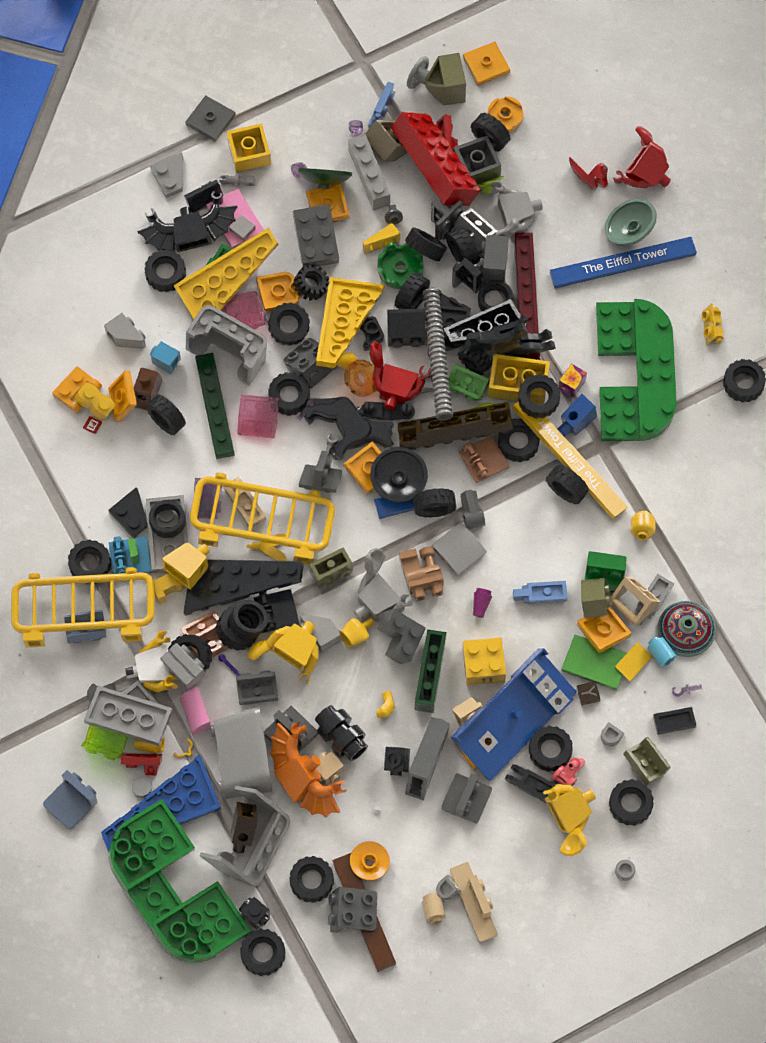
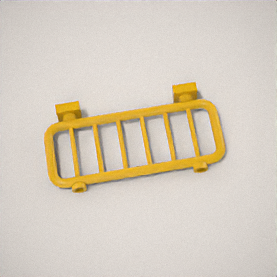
[190,473,335,564]
[11,567,155,648]

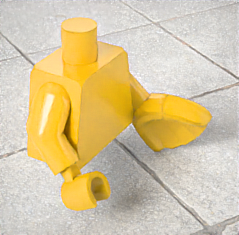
[248,621,319,684]
[543,784,596,856]

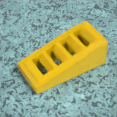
[363,223,401,253]

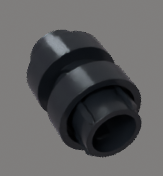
[315,705,368,761]

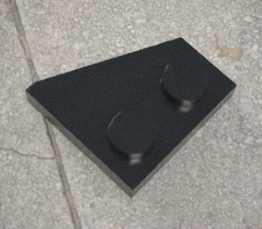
[108,487,148,538]

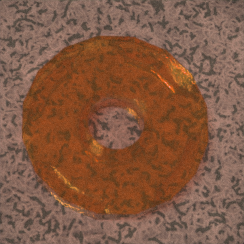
[344,360,376,397]

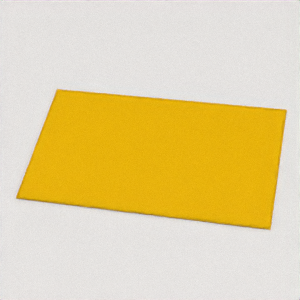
[615,642,652,682]

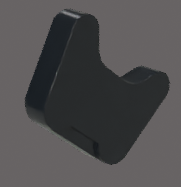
[360,316,384,351]

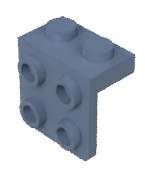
[43,770,98,829]

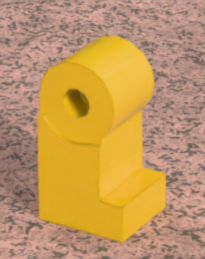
[154,573,186,605]

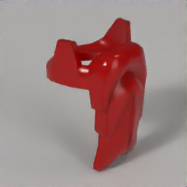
[569,157,608,189]

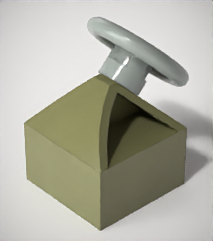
[407,53,466,106]

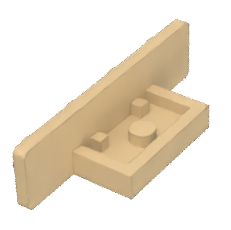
[450,862,498,943]

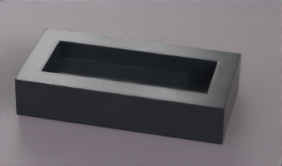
[653,707,696,735]

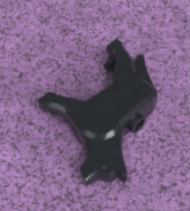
[465,315,556,358]
[303,397,394,461]

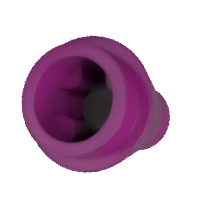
[473,588,492,618]

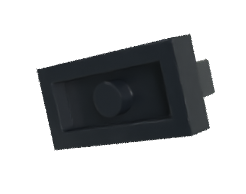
[184,180,224,213]

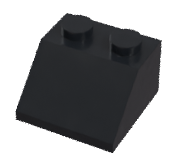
[387,309,425,348]

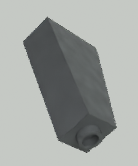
[405,717,450,800]

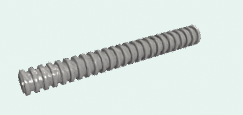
[423,288,453,421]

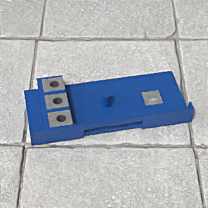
[450,648,577,781]

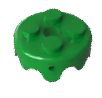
[377,243,424,289]

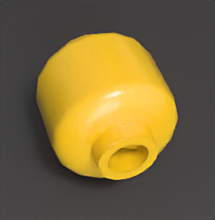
[630,511,656,540]

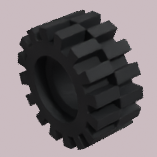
[293,264,329,301]
[457,345,493,375]

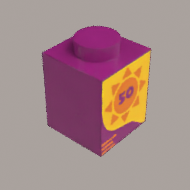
[558,363,587,397]

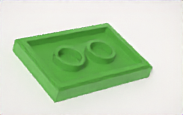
[561,634,627,691]

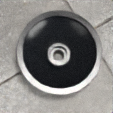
[370,447,428,503]

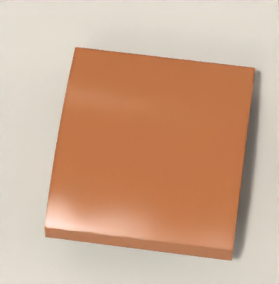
[181,610,228,658]

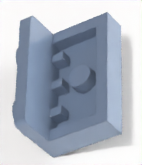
[64,610,106,643]

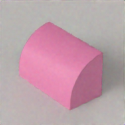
[180,686,211,735]

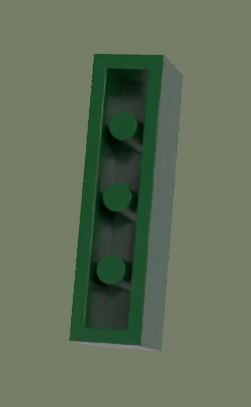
[414,629,447,713]

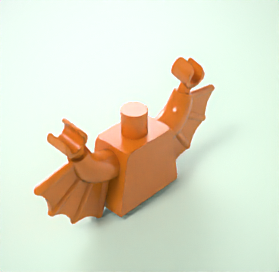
[270,722,347,818]

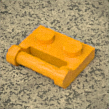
[52,366,102,413]

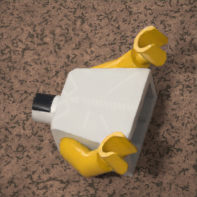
[125,630,178,693]

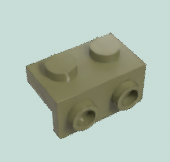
[623,737,671,785]

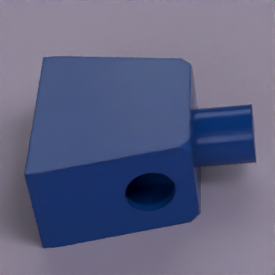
[557,394,597,437]

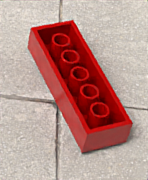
[391,112,481,206]

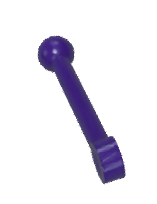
[218,654,241,676]

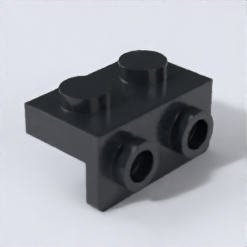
[452,258,482,294]

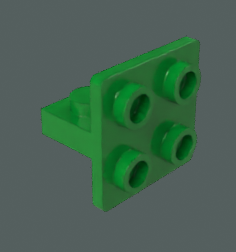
[585,551,627,592]

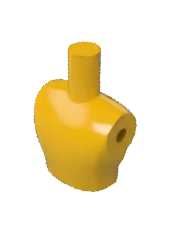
[339,618,374,648]

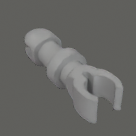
[219,174,255,186]

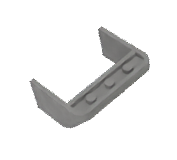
[199,785,290,886]

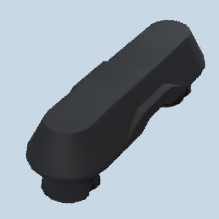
[361,401,415,420]

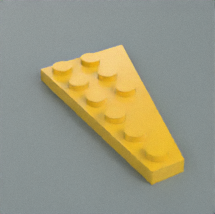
[173,227,279,319]

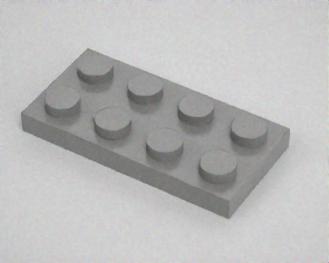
[146,495,188,573]
[84,686,173,746]

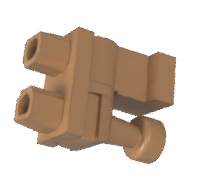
[399,546,444,601]

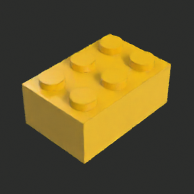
[488,354,550,405]

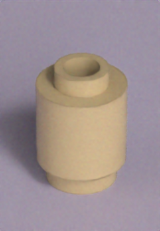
[422,893,446,925]

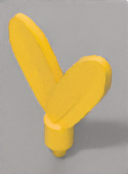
[246,534,286,561]

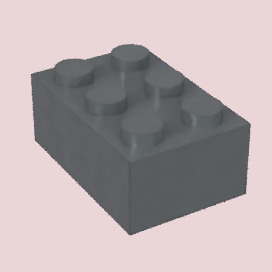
[293,204,339,267]

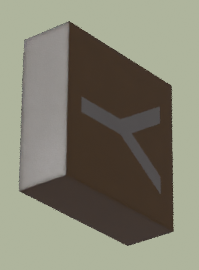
[576,681,601,706]

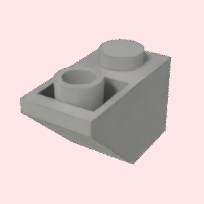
[104,313,146,349]
[299,614,341,653]

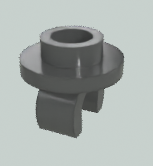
[384,205,403,225]

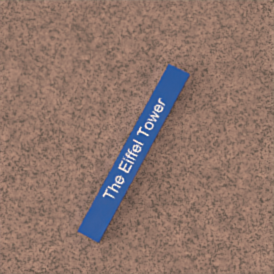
[549,237,697,289]

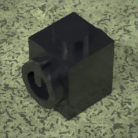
[384,747,410,776]
[239,897,270,930]

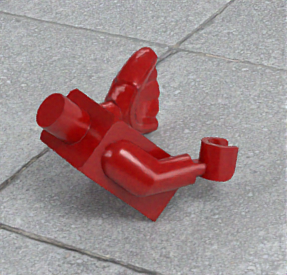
[613,126,671,189]
[369,341,431,411]

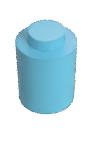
[647,636,677,668]

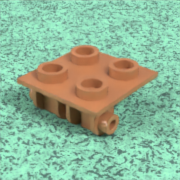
[458,436,510,483]

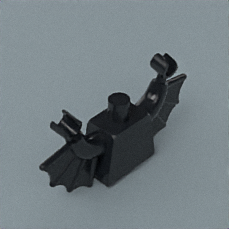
[137,192,238,253]

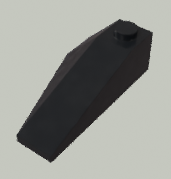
[443,299,527,344]

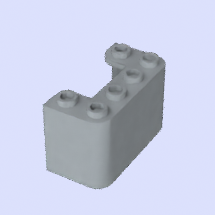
[185,305,267,385]

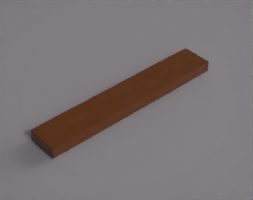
[332,853,396,972]

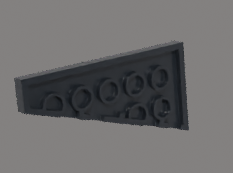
[183,560,304,616]

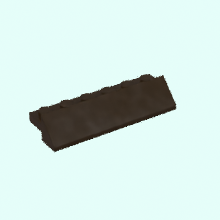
[398,402,514,450]

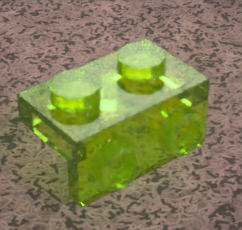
[81,725,128,760]

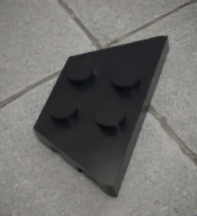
[428,289,471,357]

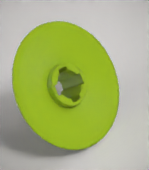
[477,176,504,195]

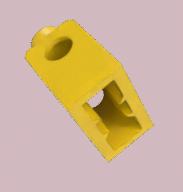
[162,543,210,589]

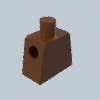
[134,368,162,410]

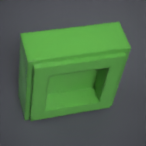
[128,538,139,564]

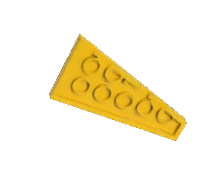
[316,277,385,368]

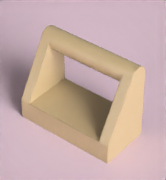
[610,577,661,626]

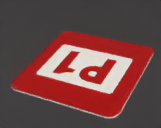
[83,416,102,434]

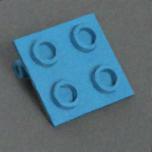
[108,536,152,574]

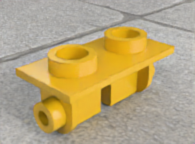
[702,303,724,345]

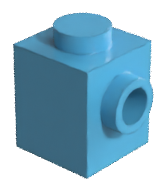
[150,341,181,374]

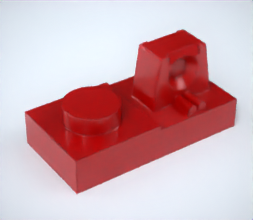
[436,114,458,150]
[121,753,162,775]

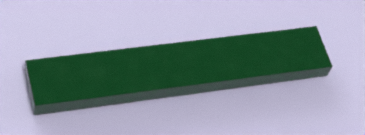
[195,352,235,459]

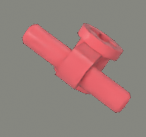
[551,757,585,786]

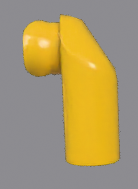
[376,691,395,719]

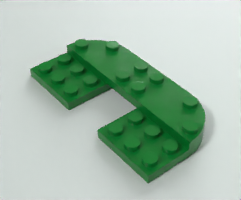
[596,299,676,441]
[109,799,251,963]

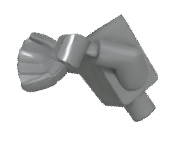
[491,180,543,237]
[354,548,413,621]

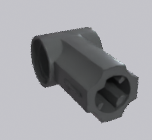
[460,490,485,529]

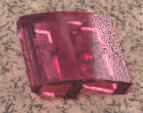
[221,291,266,329]
[237,394,279,438]

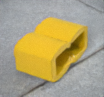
[74,382,115,420]

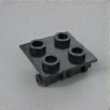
[253,589,300,633]

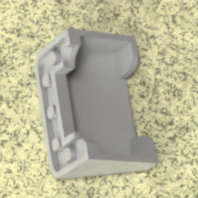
[210,707,272,799]

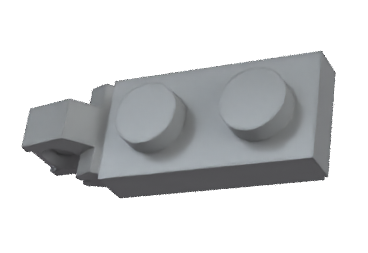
[636,574,674,625]

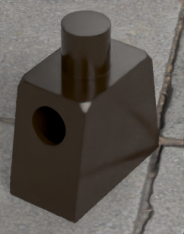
[230,802,258,853]

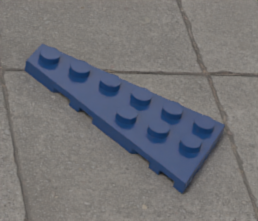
[101,754,221,852]

